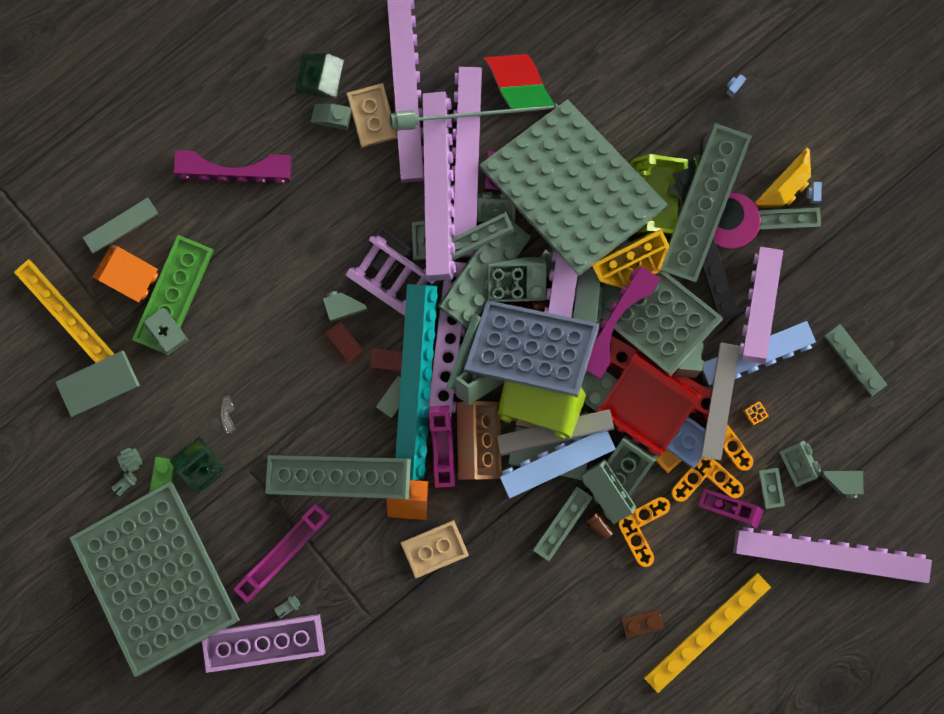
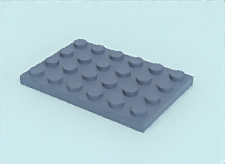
[464,300,599,397]

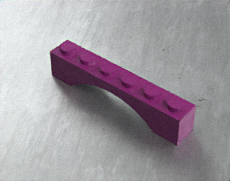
[174,150,292,184]
[586,266,661,379]
[233,504,331,603]

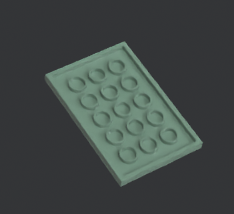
[601,270,723,376]

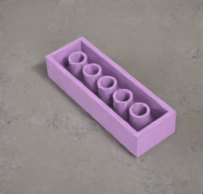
[202,614,325,673]

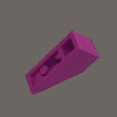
[698,488,763,529]

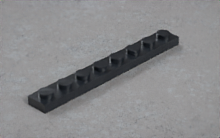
[672,167,738,318]

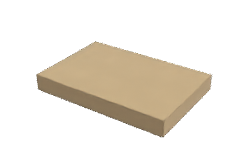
[347,83,398,148]
[401,520,469,579]

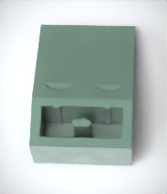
[488,257,546,302]

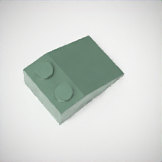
[607,433,658,496]

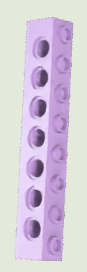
[429,262,466,415]

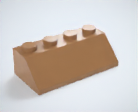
[457,401,502,480]

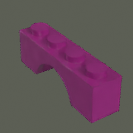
[429,405,456,488]

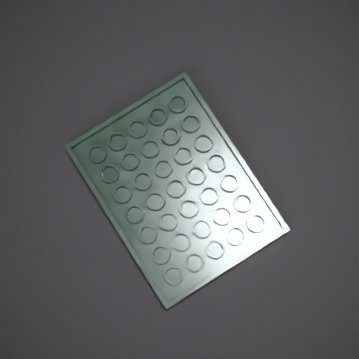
[480,99,668,276]
[70,482,240,677]

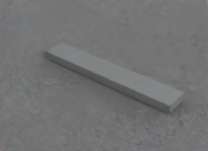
[701,342,740,460]
[497,409,614,456]

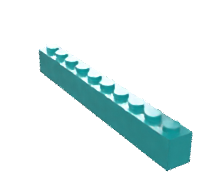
[395,284,438,480]

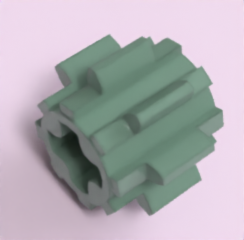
[117,448,142,472]

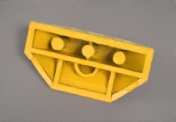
[755,148,811,208]
[592,229,670,288]

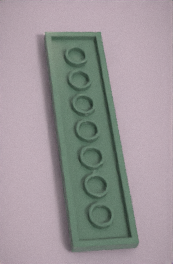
[660,123,752,282]
[265,455,411,499]

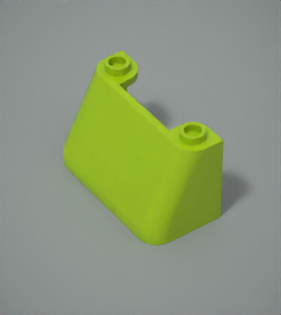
[630,154,688,236]
[497,381,586,439]

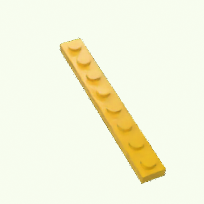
[14,259,115,363]
[644,573,771,693]

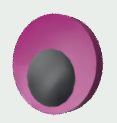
[714,193,761,249]

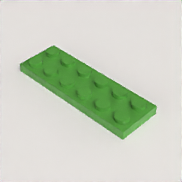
[132,235,214,355]

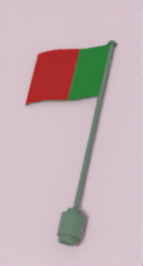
[389,54,558,131]

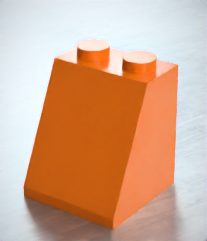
[93,244,158,302]
[387,480,429,520]

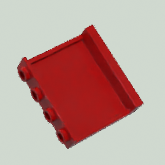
[596,352,702,456]

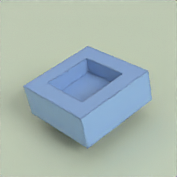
[726,74,746,98]
[807,182,822,204]

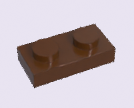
[621,609,664,638]

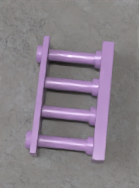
[346,236,435,316]

